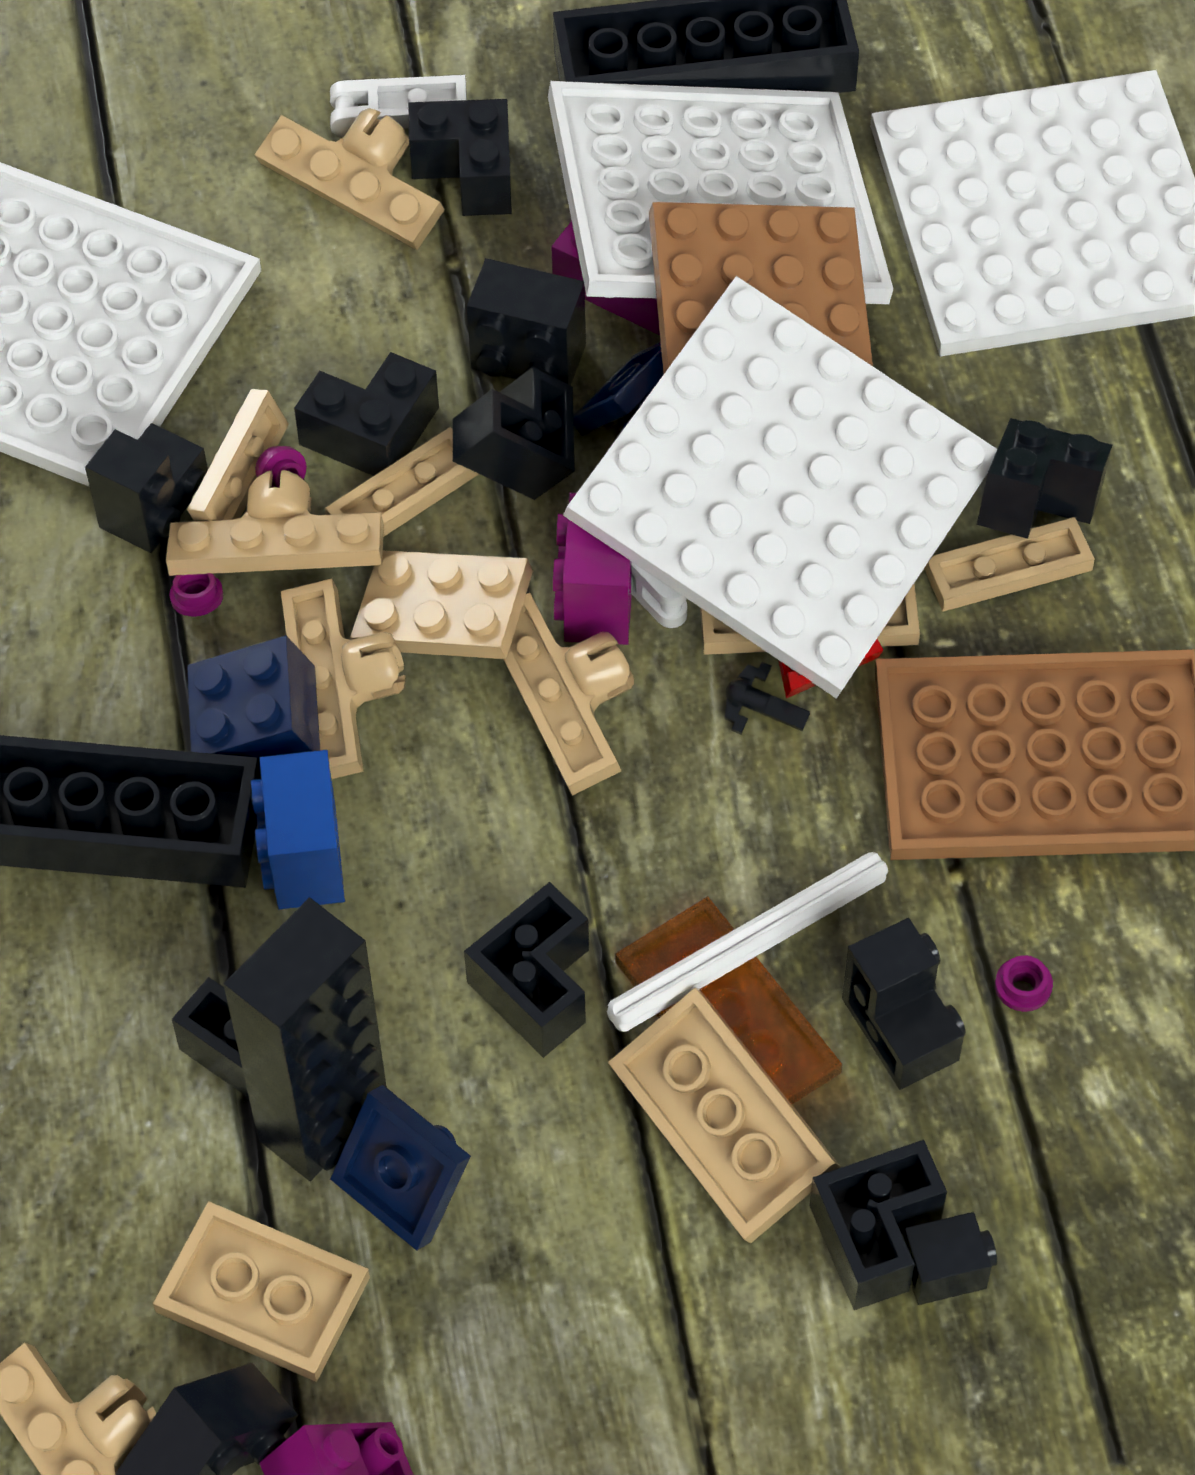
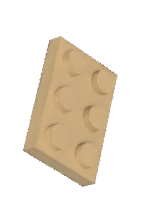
[350,550,533,659]
[153,1201,370,1382]

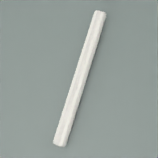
[607,852,888,1031]

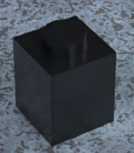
[903,1212,997,1305]

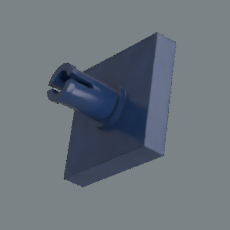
[574,342,664,435]
[330,1085,471,1251]

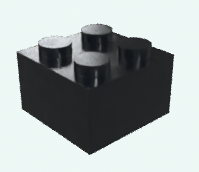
[467,258,586,386]

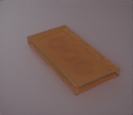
[615,896,842,1104]

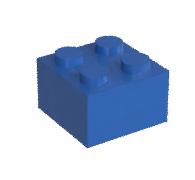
[251,750,345,910]

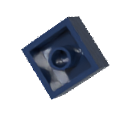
[187,635,320,776]

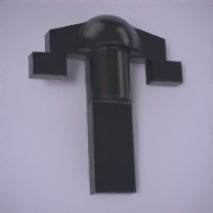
[724,662,811,735]

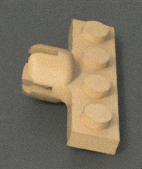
[254,108,444,250]
[166,470,384,576]
[281,578,406,779]
[503,592,634,796]
[0,1342,156,1475]

